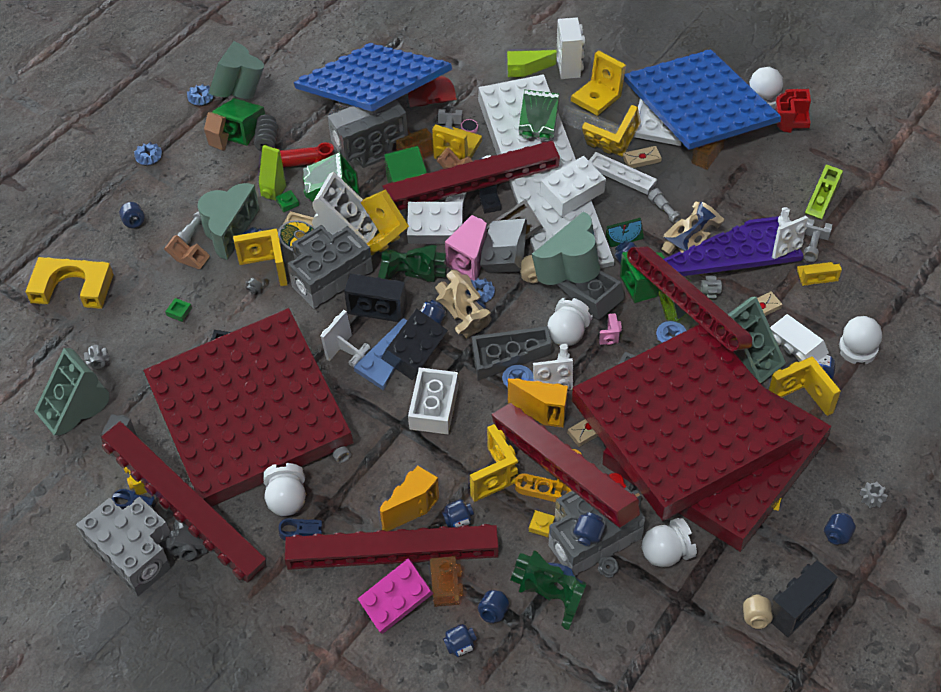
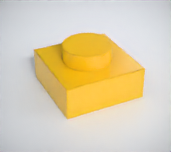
[529,510,555,538]

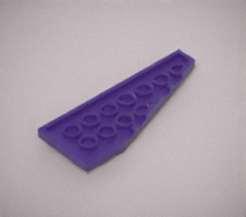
[664,216,804,276]

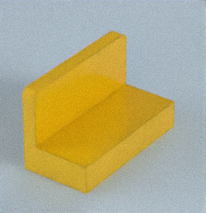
[797,262,842,286]

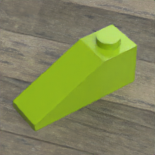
[507,50,557,77]
[259,145,286,201]
[805,164,843,220]

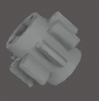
[701,276,722,298]
[84,345,109,369]
[860,482,888,508]

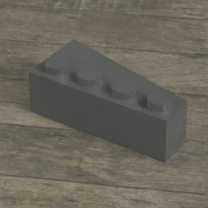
[472,326,551,381]

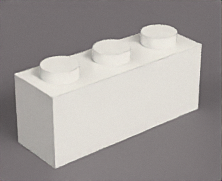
[770,314,829,362]

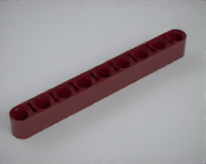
[627,246,753,351]

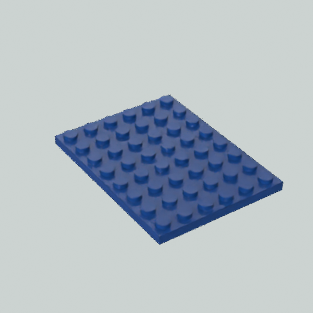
[293,43,452,111]
[624,50,781,149]

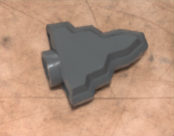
[166,520,208,561]

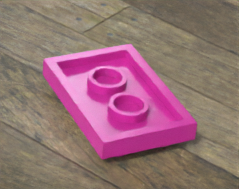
[358,559,434,634]

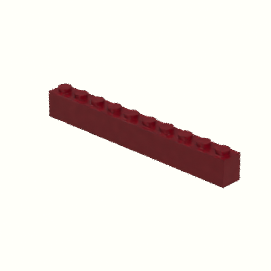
[382,140,560,210]
[491,403,640,528]
[101,421,266,583]
[285,524,498,570]

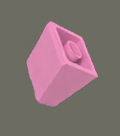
[445,215,487,280]

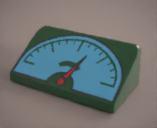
[606,218,644,247]

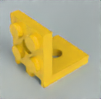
[571,50,626,116]
[582,105,641,157]
[432,124,482,160]
[360,189,409,255]
[233,229,288,286]
[769,356,841,416]
[470,424,518,502]

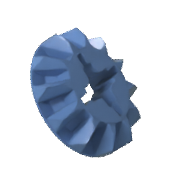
[187,84,214,105]
[134,142,162,165]
[466,278,495,303]
[656,321,686,343]
[502,365,533,388]

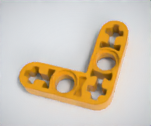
[515,449,582,502]

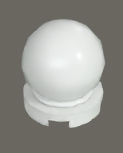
[749,67,783,109]
[548,298,593,346]
[839,316,882,364]
[264,463,306,516]
[641,518,697,567]

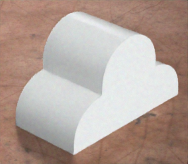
[312,172,378,243]

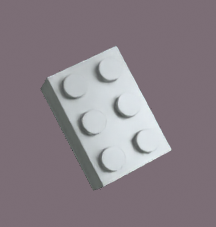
[556,17,585,79]
[540,156,606,217]
[407,202,463,244]
[408,368,459,434]

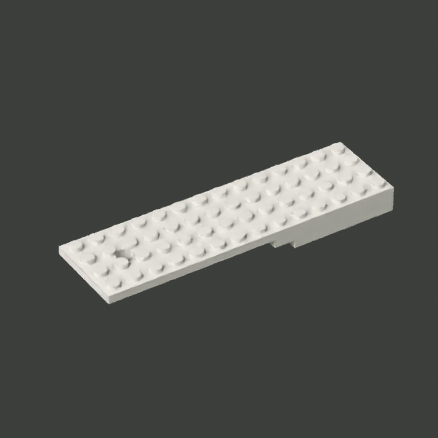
[478,75,614,268]

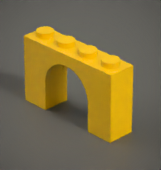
[25,257,114,309]

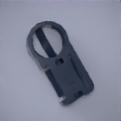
[112,489,156,510]
[278,518,322,541]

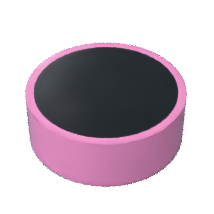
[461,119,478,134]

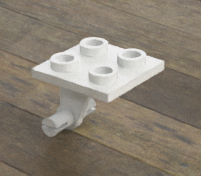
[772,207,808,259]
[321,310,371,367]
[533,344,573,390]

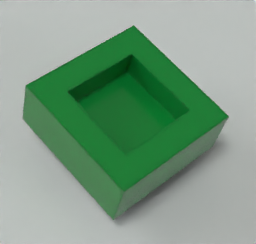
[275,190,299,213]
[165,298,192,322]

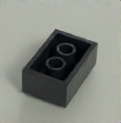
[344,274,407,322]
[381,308,448,381]
[771,560,838,638]

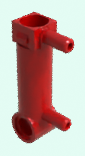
[280,142,335,168]

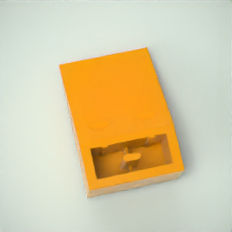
[508,378,568,428]
[380,465,439,531]

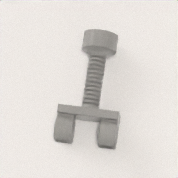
[438,109,462,130]
[803,218,833,262]

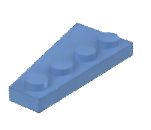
[354,318,407,391]

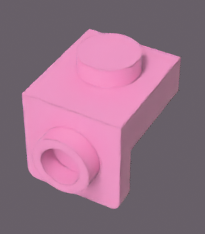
[599,314,622,345]

